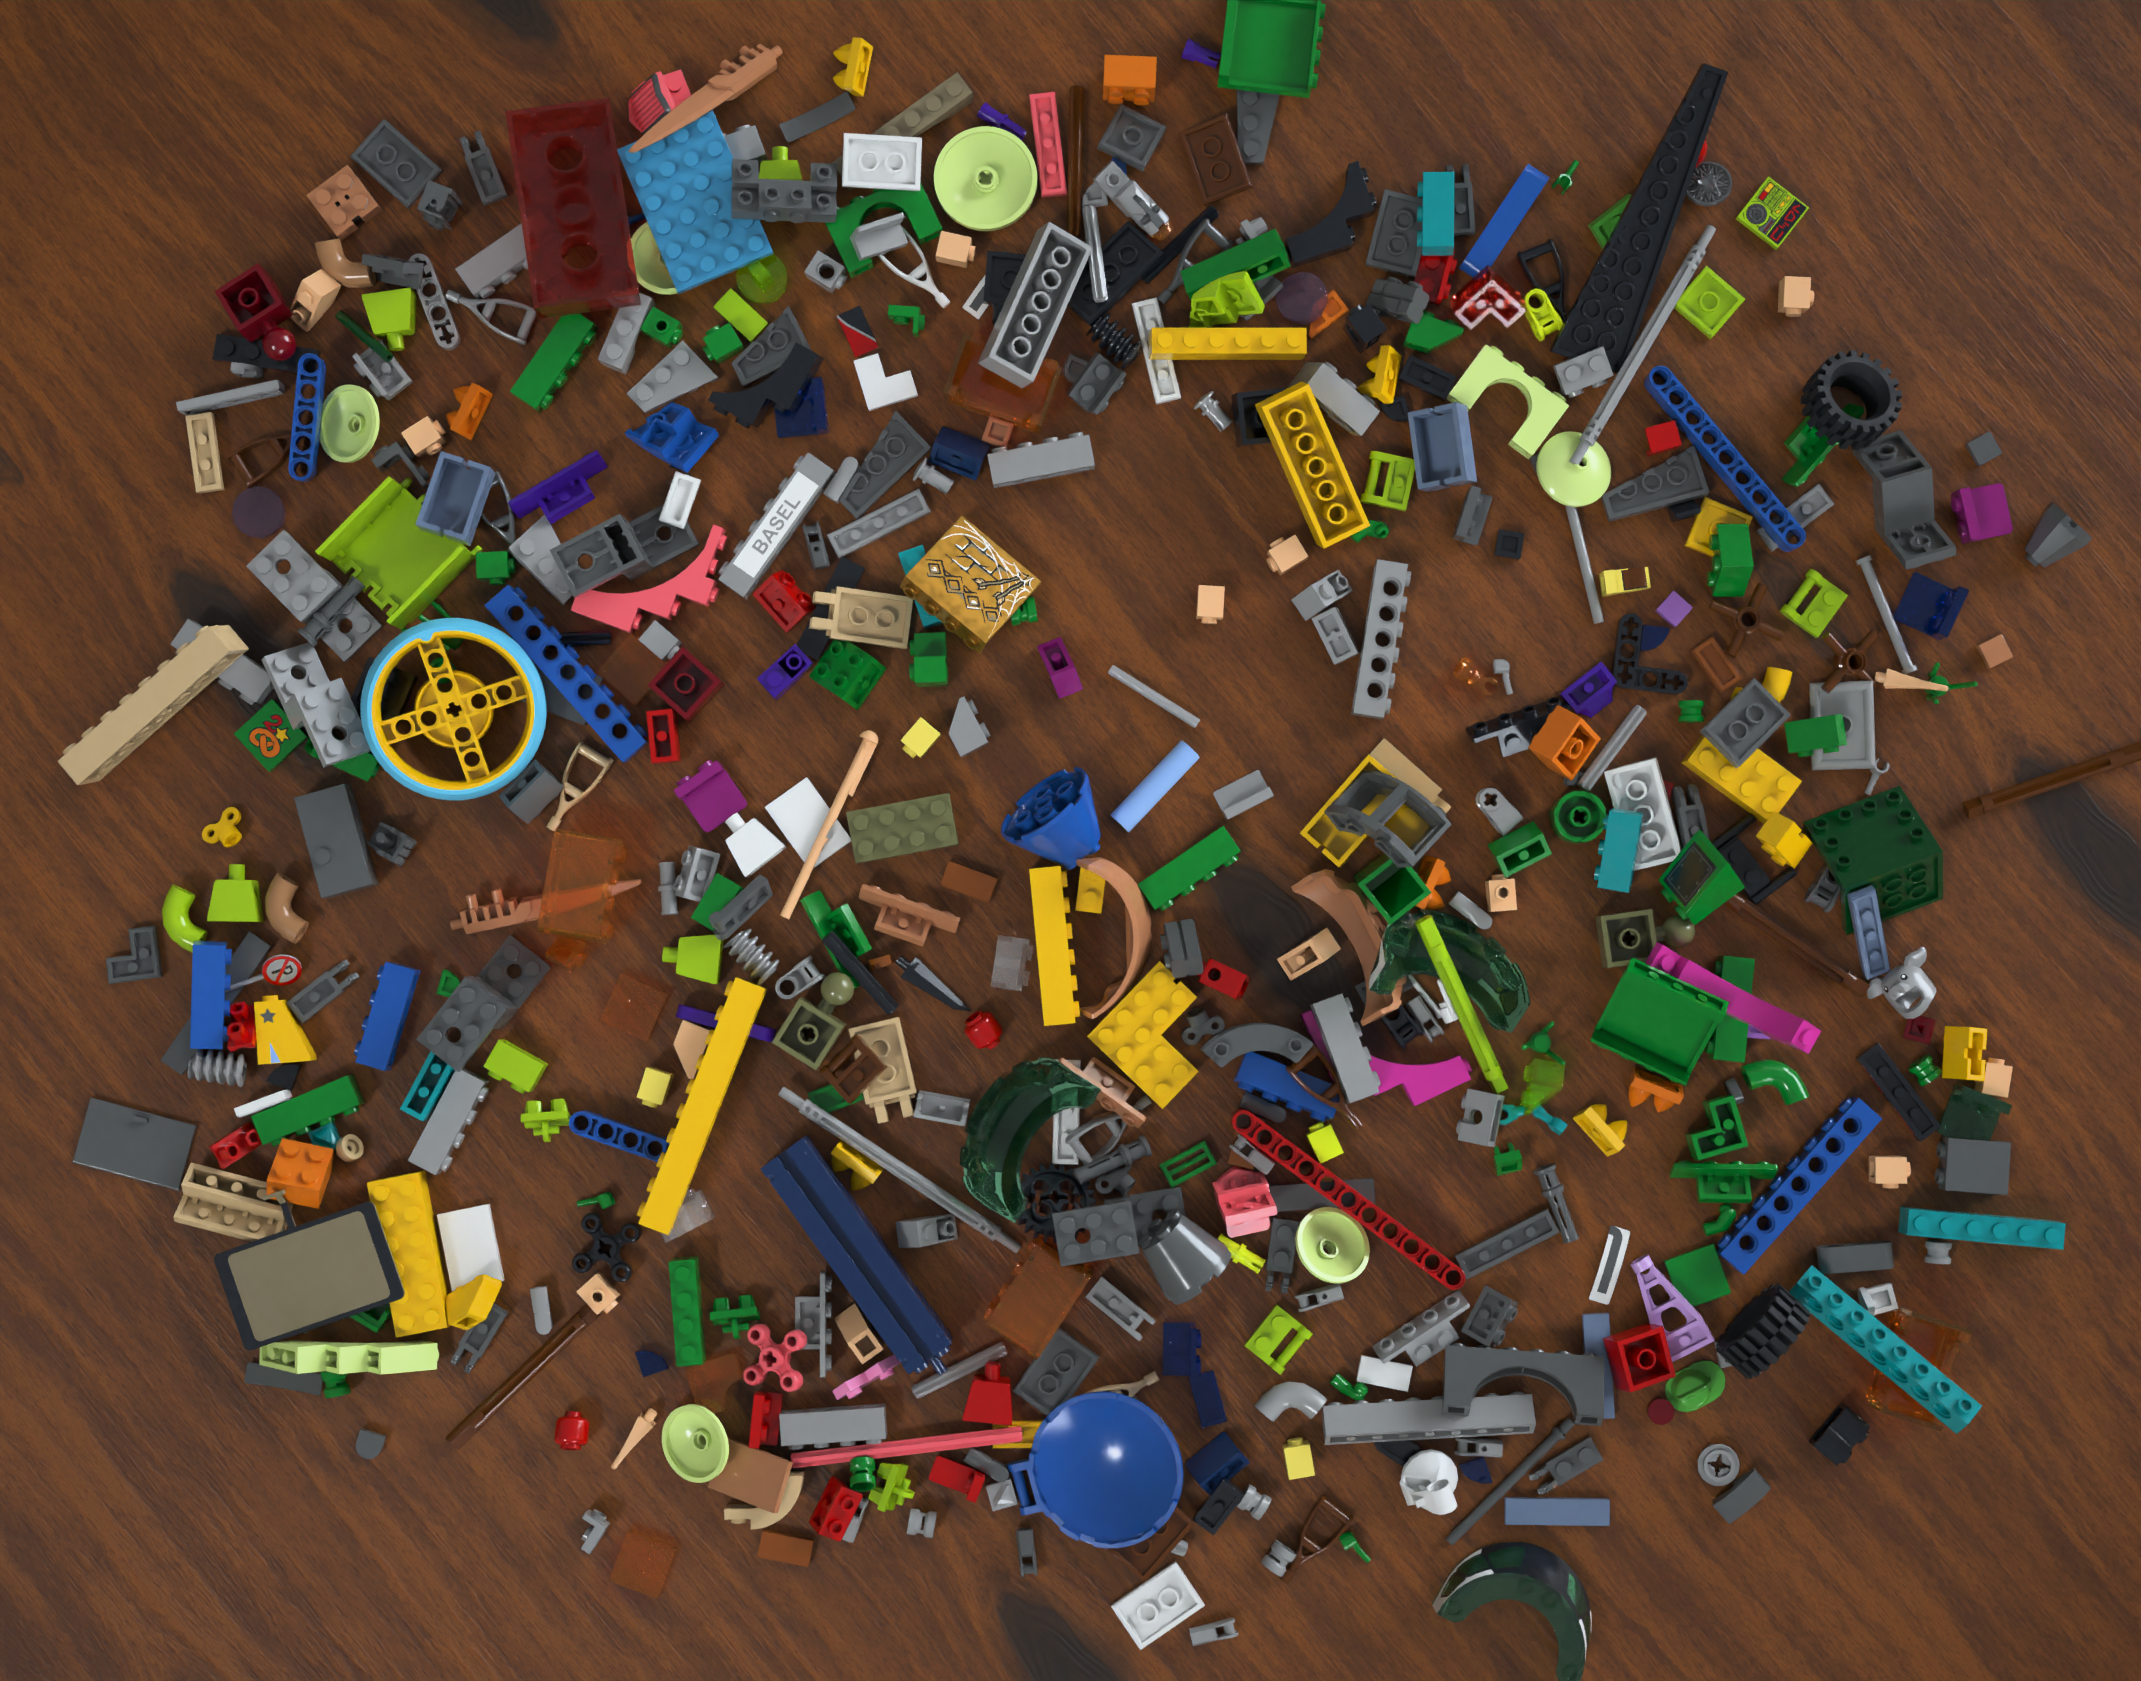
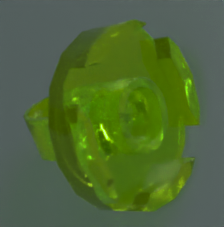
[736,254,788,304]

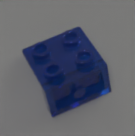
[774,377,829,438]
[1893,572,1969,640]
[1162,1322,1201,1382]

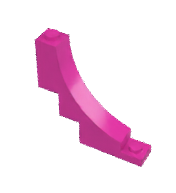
[1645,942,1821,1054]
[1300,1010,1472,1106]

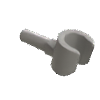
[1493,659,1513,695]
[1864,759,1889,795]

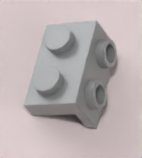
[352,340,413,401]
[1553,346,1614,398]
[674,845,720,902]

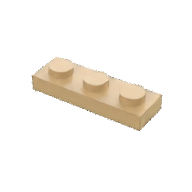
[185,412,224,494]

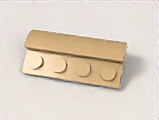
[174,1162,293,1242]

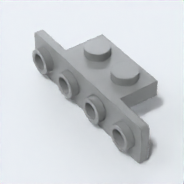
[795,1270,832,1377]
[1373,1290,1470,1367]

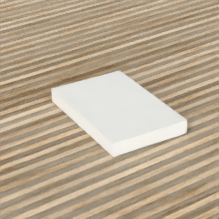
[842,133,922,191]
[765,777,851,868]
[437,1203,505,1291]
[1111,1561,1205,1650]

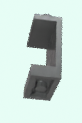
[1935,1136,2011,1195]

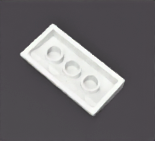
[1604,757,1682,871]

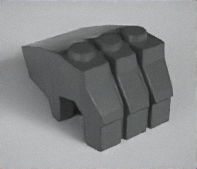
[367,822,417,867]

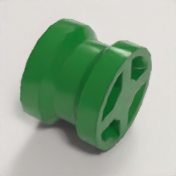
[1678,700,1704,723]
[1908,1054,1942,1086]

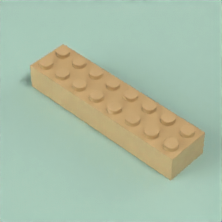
[58,625,249,785]

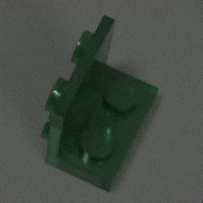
[1936,1084,2012,1141]

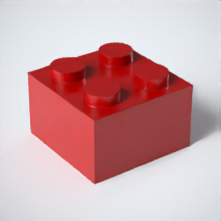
[1603,1323,1676,1393]

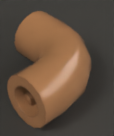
[315,239,377,288]
[265,873,309,944]

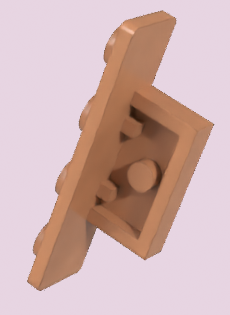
[858,884,960,947]
[1054,1056,1147,1128]

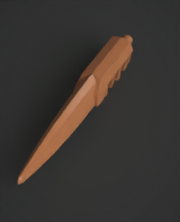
[628,44,783,153]
[450,879,641,935]

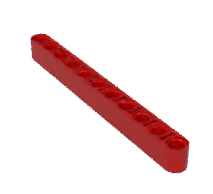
[1230,1108,1465,1290]

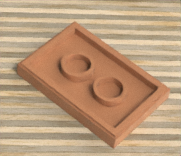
[708,1437,793,1513]

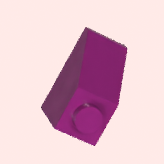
[1037,637,1083,699]

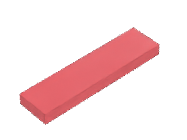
[1029,92,1067,198]

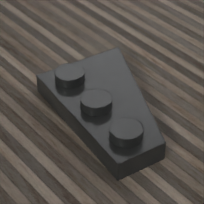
[731,306,812,388]

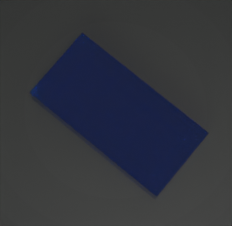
[1188,1370,1227,1428]

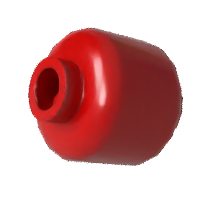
[964,1010,1003,1050]
[554,1411,589,1451]

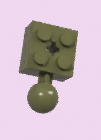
[1595,909,1695,968]
[772,972,854,1070]

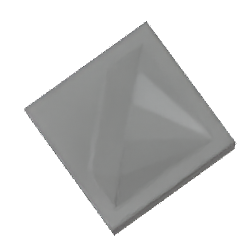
[986,1478,1018,1511]

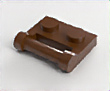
[819,1034,887,1104]

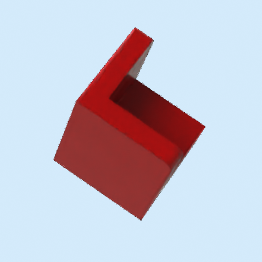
[1645,420,1682,457]

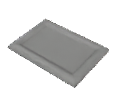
[1809,680,1876,770]

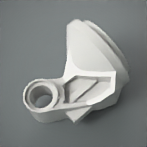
[1399,1449,1458,1515]

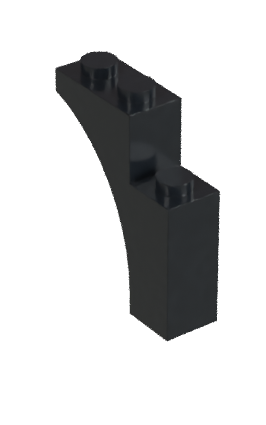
[1284,161,1377,268]
[708,342,824,429]

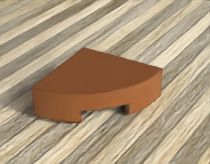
[866,954,893,971]

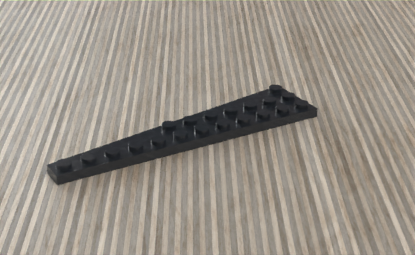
[1549,63,1728,374]

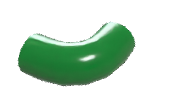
[1741,1059,1809,1106]

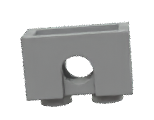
[1456,1089,1505,1147]

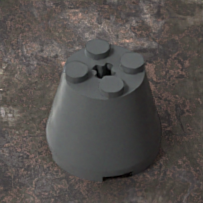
[1138,1209,1231,1305]

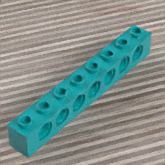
[1789,1265,1982,1434]

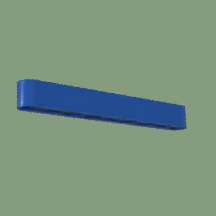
[1644,365,1806,552]

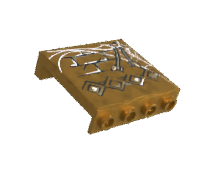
[900,516,1041,654]

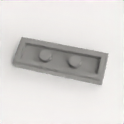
[1756,484,1834,552]

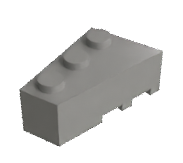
[1288,362,1380,436]

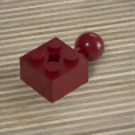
[214,263,297,361]

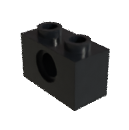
[1343,304,1387,354]

